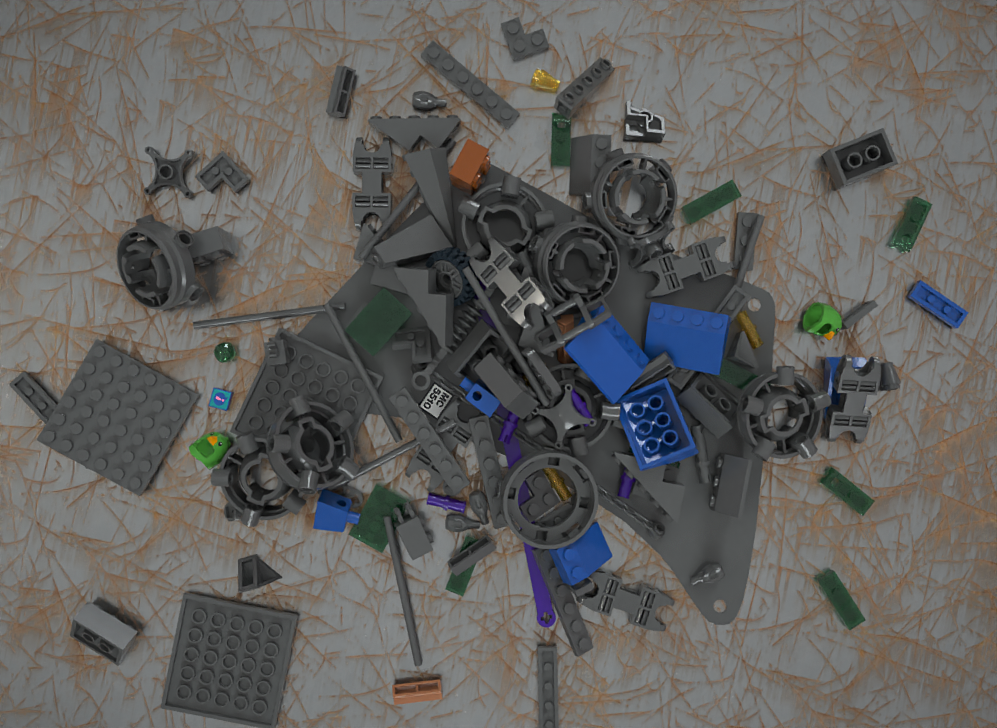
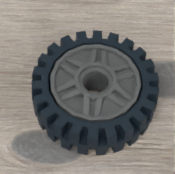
[425,247,480,307]

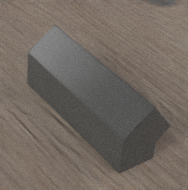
[326,65,356,117]
[630,351,676,392]
[447,535,497,576]

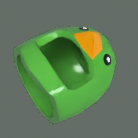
[802,302,842,340]
[189,432,231,470]

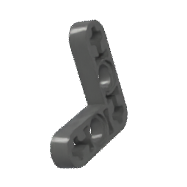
[509,347,561,400]

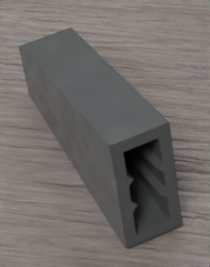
[371,215,452,269]

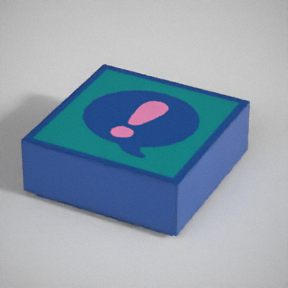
[208,387,234,411]

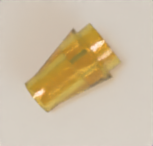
[531,68,560,92]

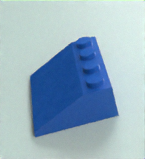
[644,302,731,375]
[564,305,650,404]
[616,378,699,471]

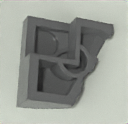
[624,101,665,143]

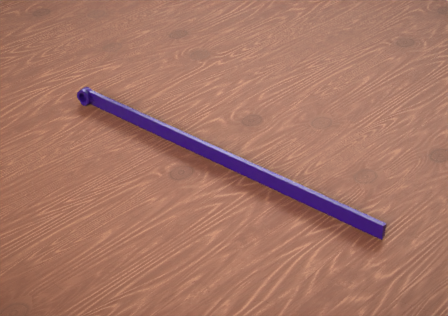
[474,275,556,627]

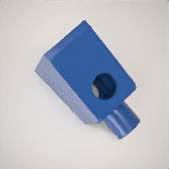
[459,377,501,417]
[313,489,361,532]

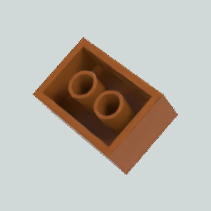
[449,138,491,196]

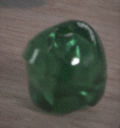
[213,342,236,363]

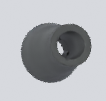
[881,362,901,391]

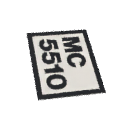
[419,382,455,421]

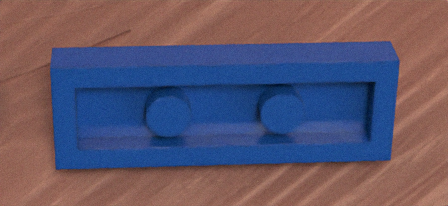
[907,280,969,329]

